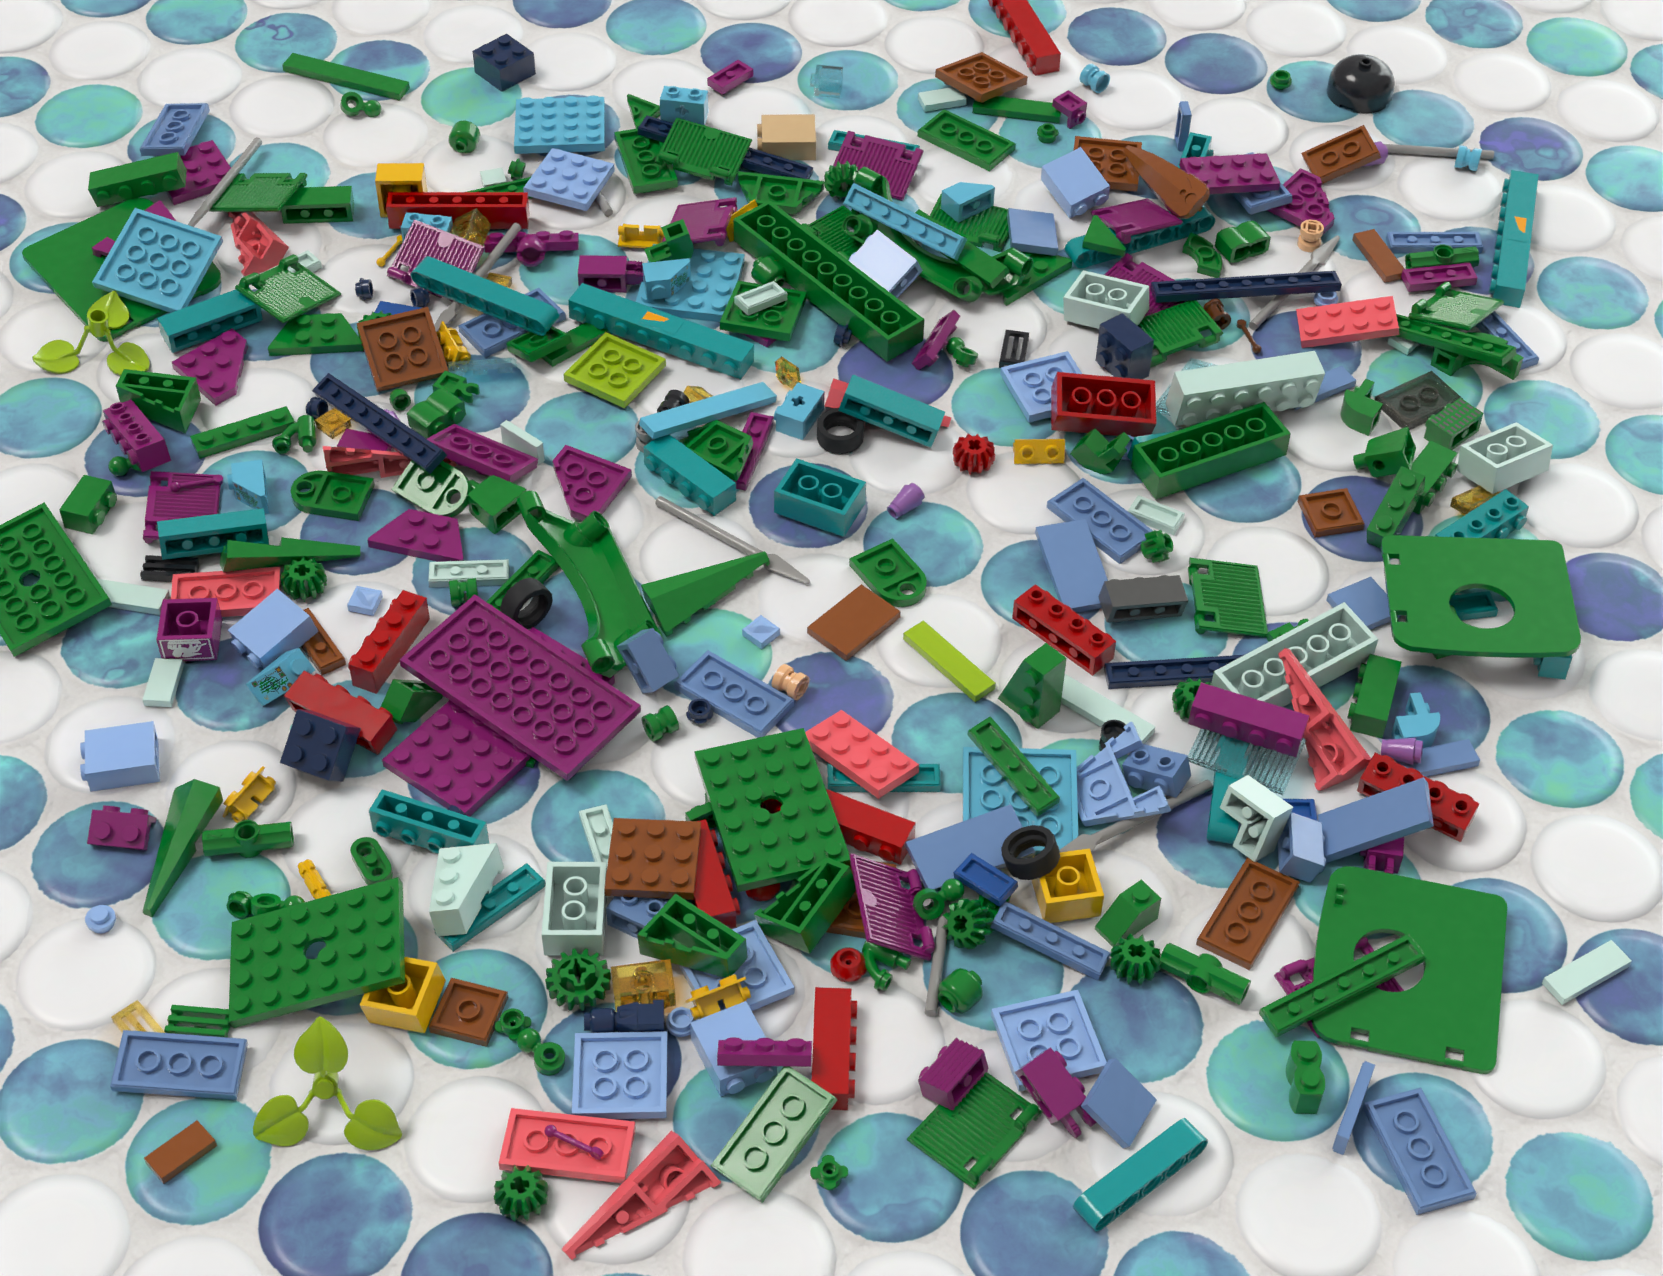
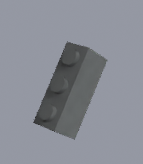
[1098,575,1188,622]

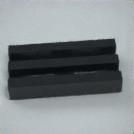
[999,330,1029,368]
[140,555,200,582]

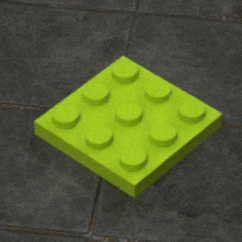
[563,332,666,408]

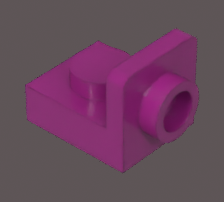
[1052,90,1087,129]

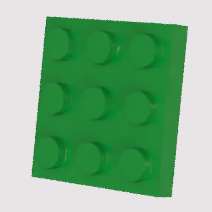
[720,281,807,341]

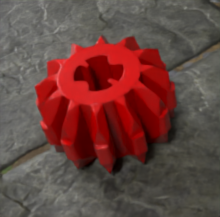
[953,433,995,474]

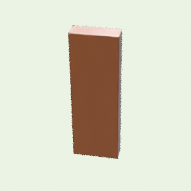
[1352,229,1405,283]
[301,608,346,676]

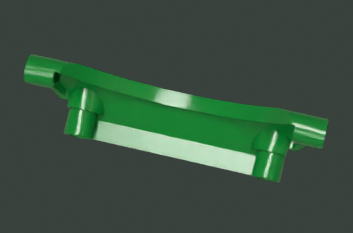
[842,167,1033,302]
[516,490,662,678]

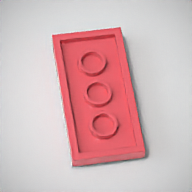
[1296,296,1399,348]
[171,567,281,617]
[805,710,919,799]
[498,1108,636,1183]

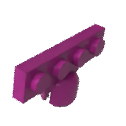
[484,230,579,267]

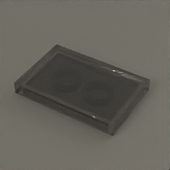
[1374,371,1464,430]

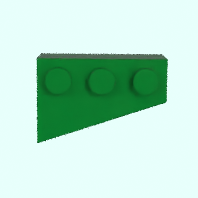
[116,369,201,434]
[754,857,856,954]

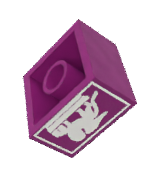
[156,598,223,661]

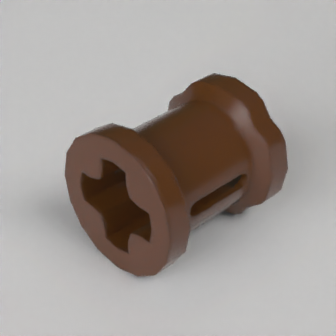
[1203,299,1231,330]

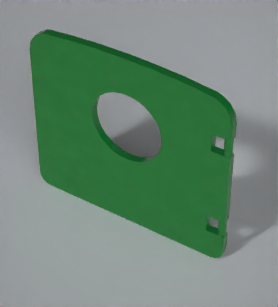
[22,198,221,342]
[1381,535,1581,658]
[1311,866,1507,1074]

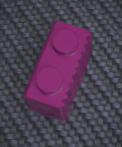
[918,1038,988,1110]

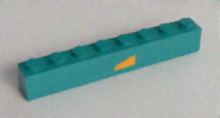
[1489,170,1539,308]
[568,283,754,379]

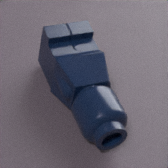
[584,1000,664,1033]

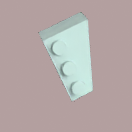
[429,843,504,937]

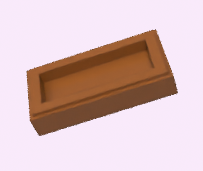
[144,1120,217,1184]

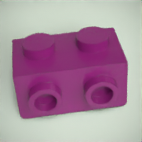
[87,805,157,850]

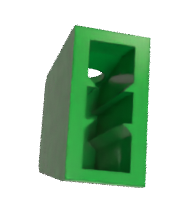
[1353,427,1416,478]
[467,475,527,534]

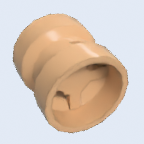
[1297,220,1324,252]
[772,664,809,700]

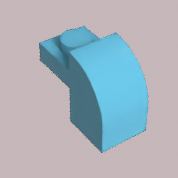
[1391,692,1440,748]

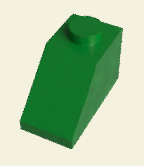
[381,679,443,724]
[1095,879,1162,947]

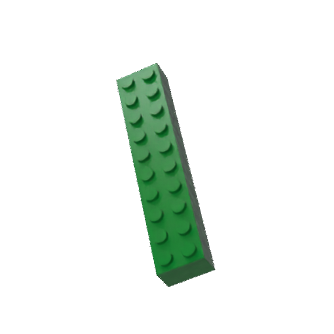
[733,200,924,362]

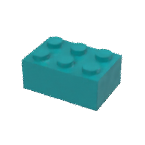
[774,458,866,537]

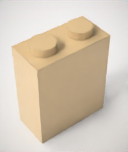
[757,114,816,160]

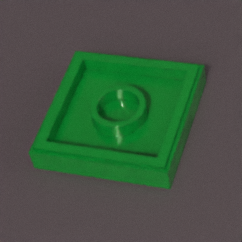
[506,326,572,363]

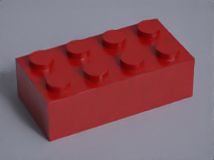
[1051,372,1156,437]

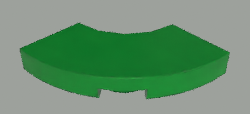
[1182,233,1222,278]

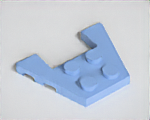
[1077,722,1171,827]

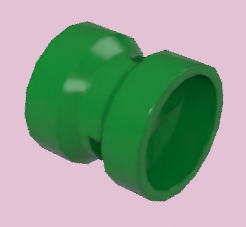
[449,578,478,607]
[642,705,679,742]

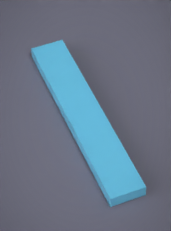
[843,183,967,260]
[639,382,777,439]

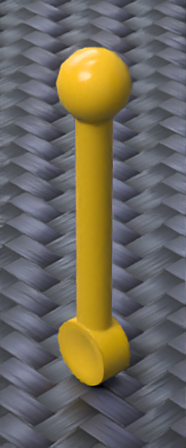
[376,235,403,267]

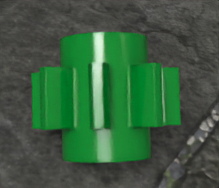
[1141,530,1174,563]

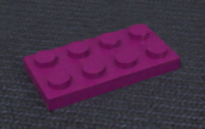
[1179,153,1281,194]
[427,424,538,482]

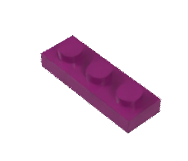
[1401,263,1478,292]
[912,310,960,370]
[717,1037,812,1067]

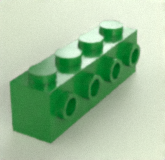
[88,152,187,207]

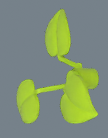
[32,290,149,376]
[253,1016,402,1150]

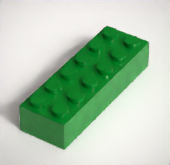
[1131,402,1291,500]

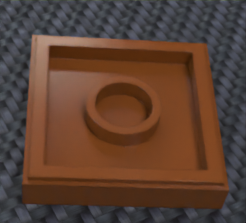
[1297,488,1365,538]
[429,978,508,1047]

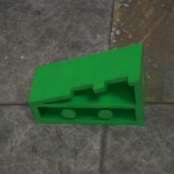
[998,643,1067,729]
[637,894,748,978]

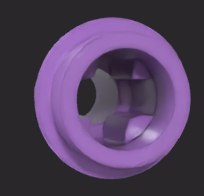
[887,483,925,519]
[1381,737,1423,765]

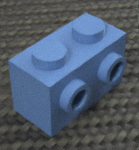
[617,628,679,693]
[1122,744,1191,798]
[1278,812,1326,883]
[606,896,668,939]

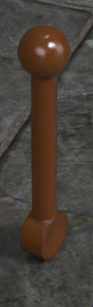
[1236,319,1262,354]

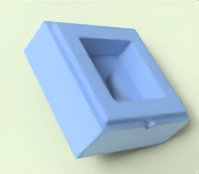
[347,586,383,616]
[742,615,780,649]

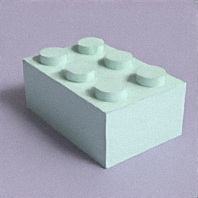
[1063,270,1149,329]
[1457,422,1553,494]
[542,862,607,955]

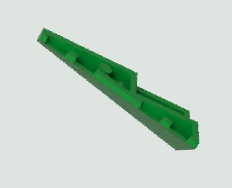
[220,537,360,572]
[641,551,770,637]
[143,779,223,917]

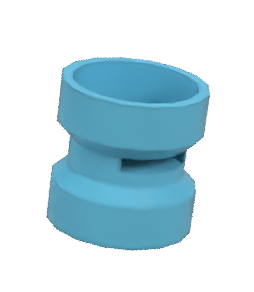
[1080,64,1110,93]
[1454,145,1482,172]

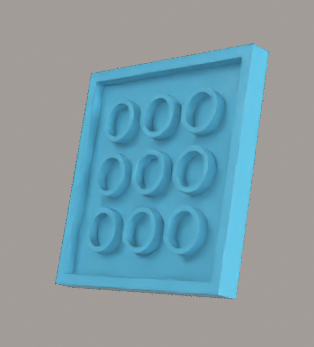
[514,95,605,154]
[92,208,223,313]
[635,244,745,322]
[963,747,1078,856]

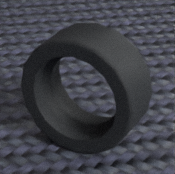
[817,408,864,454]
[500,577,553,629]
[1001,825,1060,880]

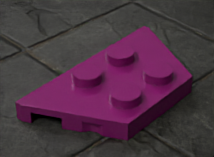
[367,509,464,562]

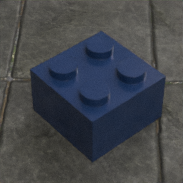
[472,34,536,92]
[1095,313,1154,379]
[280,709,361,782]

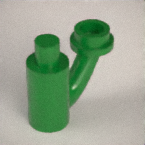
[272,415,316,453]
[862,941,911,991]

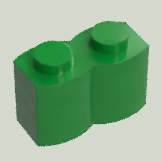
[1215,221,1271,263]
[407,388,466,439]
[1286,1040,1325,1114]

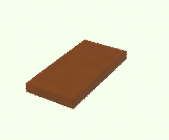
[1196,857,1300,970]

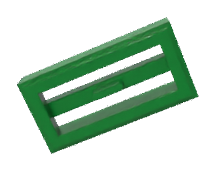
[164,1005,231,1038]

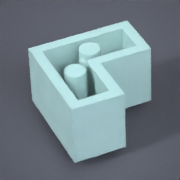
[1220,775,1293,862]

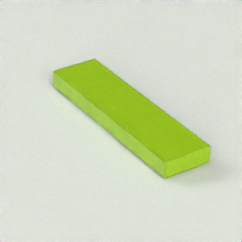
[903,620,996,702]

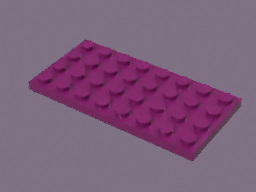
[400,595,641,781]
[382,627,615,817]

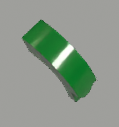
[1430,332,1524,380]

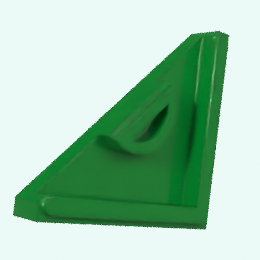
[627,94,660,128]
[1082,215,1126,257]

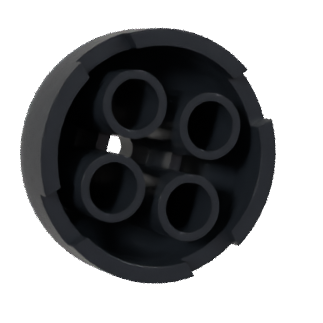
[1327,54,1395,114]

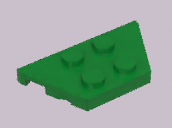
[737,171,824,215]
[1002,252,1072,306]
[268,313,364,356]
[678,420,754,481]

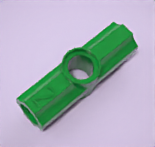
[1405,244,1479,269]
[202,820,294,858]
[1160,943,1251,1005]

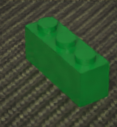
[281,186,354,224]
[1411,440,1458,514]
[1367,466,1425,549]
[1347,654,1402,739]

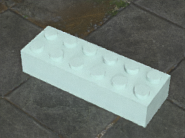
[1165,351,1325,426]
[1211,602,1378,707]

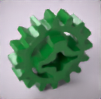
[545,948,611,1011]

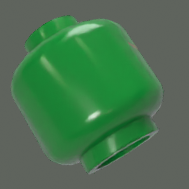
[448,120,481,153]
[751,256,786,287]
[938,968,983,1014]

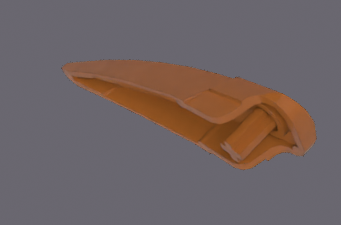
[1124,145,1210,219]

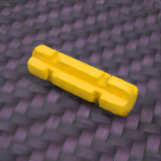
[298,859,331,899]

